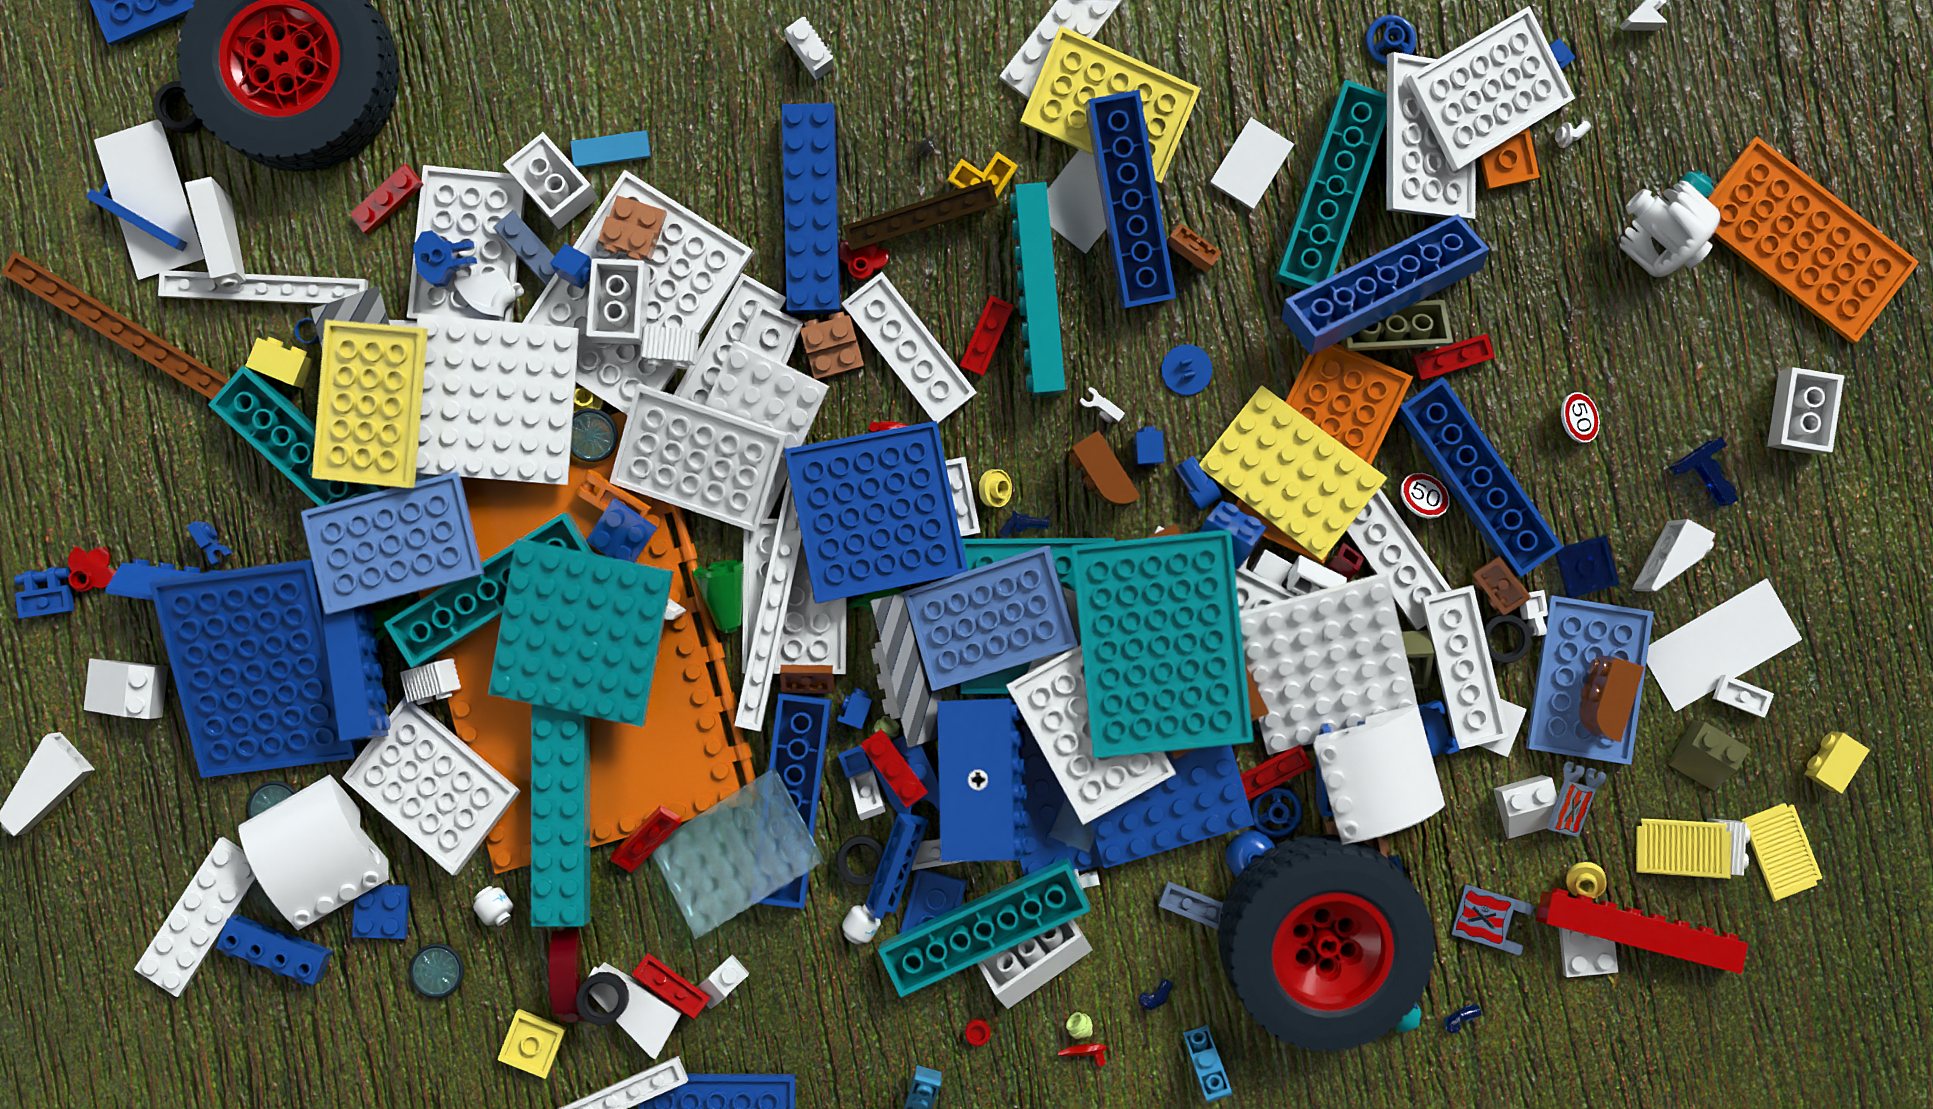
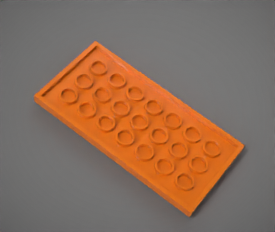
[1708,136,1919,344]
[1235,343,1413,564]

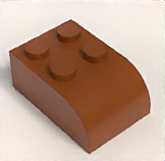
[1068,430,1141,506]
[1579,655,1645,743]

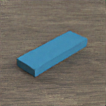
[570,130,651,168]

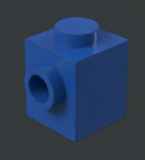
[550,244,592,289]

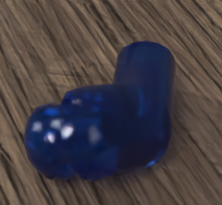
[1138,978,1174,1010]
[1444,1004,1481,1033]

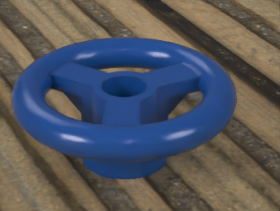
[1365,15,1416,65]
[1251,786,1302,837]

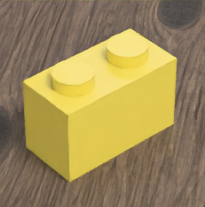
[246,336,314,388]
[1804,731,1869,793]

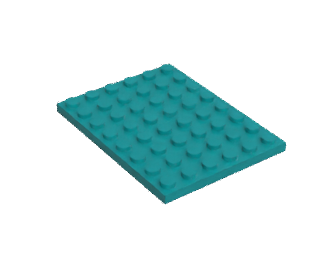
[1071,529,1253,758]

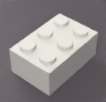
[586,258,650,345]
[1767,367,1844,455]

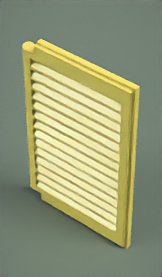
[1741,803,1822,902]
[1636,818,1731,879]

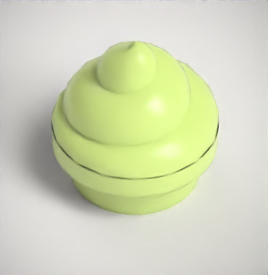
[874,716,900,740]
[1066,1012,1093,1039]

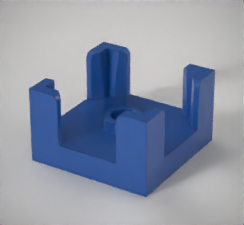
[1418,700,1460,757]

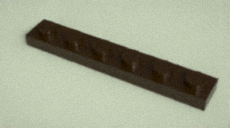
[843,179,999,252]

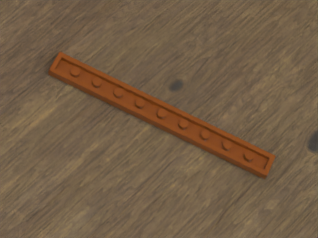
[1,251,230,400]

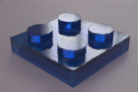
[1555,535,1620,598]

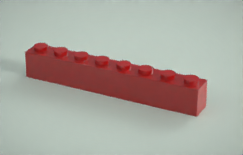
[1535,888,1748,974]

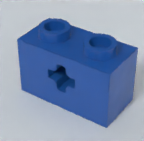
[1132,427,1164,467]

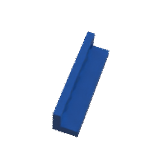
[86,181,198,252]
[865,813,928,919]

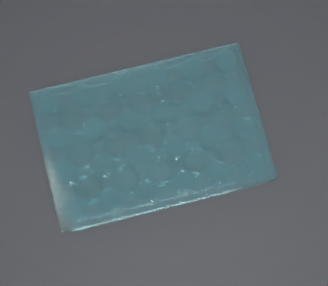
[652,769,824,939]

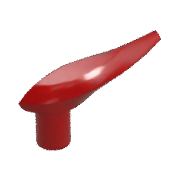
[867,421,909,433]
[1058,1043,1107,1066]

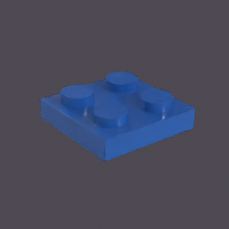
[586,498,658,562]
[353,884,410,939]

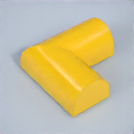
[947,152,1018,210]

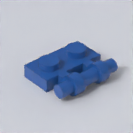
[14,567,75,619]

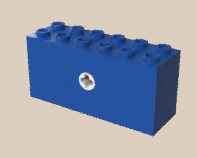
[937,699,1028,862]

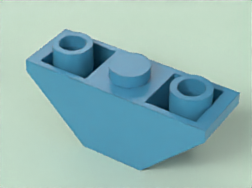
[1183,1025,1233,1103]
[904,1065,942,1109]

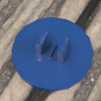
[1161,344,1212,395]

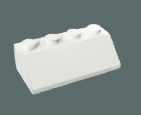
[977,919,1093,1009]

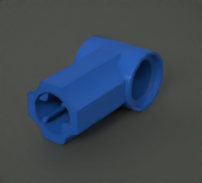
[1174,456,1222,511]

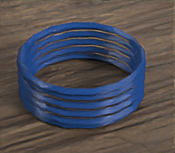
[294,318,319,344]

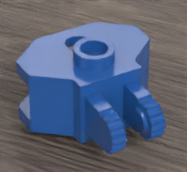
[413,230,477,288]

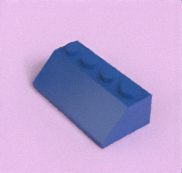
[105,558,218,600]

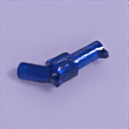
[999,510,1049,538]

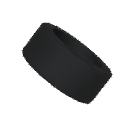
[153,81,203,133]
[1483,615,1531,663]
[837,835,885,886]
[576,972,629,1025]

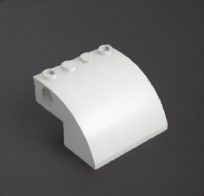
[1314,704,1445,845]
[238,775,389,930]

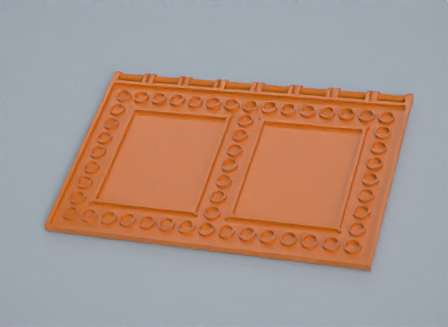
[390,412,764,874]

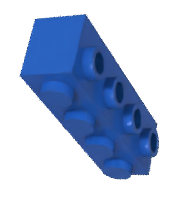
[216,914,333,986]

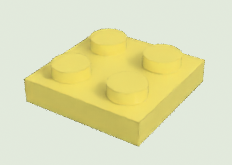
[498,1009,567,1079]

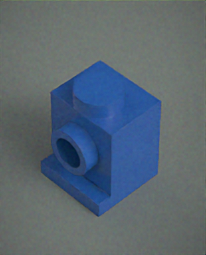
[837,687,873,729]

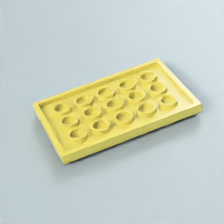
[1019,26,1201,185]
[312,320,428,488]
[1199,385,1387,561]

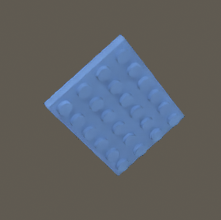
[301,472,484,615]
[903,545,1080,691]
[1526,596,1654,765]

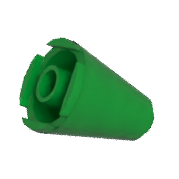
[692,560,744,633]

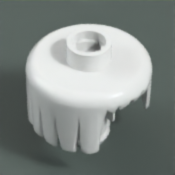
[1620,181,1720,277]

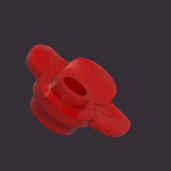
[839,240,889,280]
[68,546,116,592]

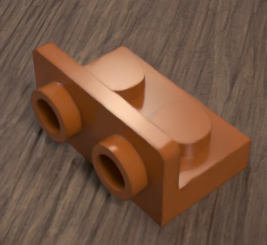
[1166,223,1222,273]
[1473,555,1531,615]
[780,664,835,694]

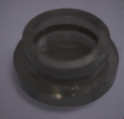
[915,135,939,158]

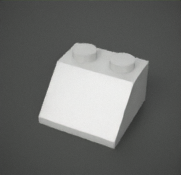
[1493,775,1558,839]

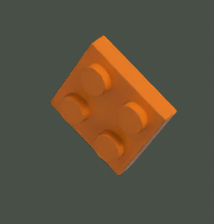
[1479,128,1540,190]

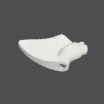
[454,267,524,318]

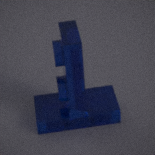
[1669,436,1739,506]

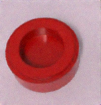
[965,1018,991,1046]

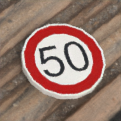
[1561,393,1600,443]
[1400,473,1450,519]

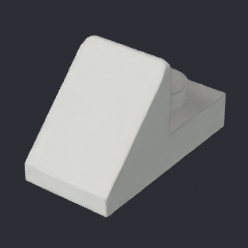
[1619,0,1667,30]
[849,767,886,820]
[696,955,749,1009]

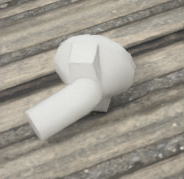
[1555,121,1591,148]

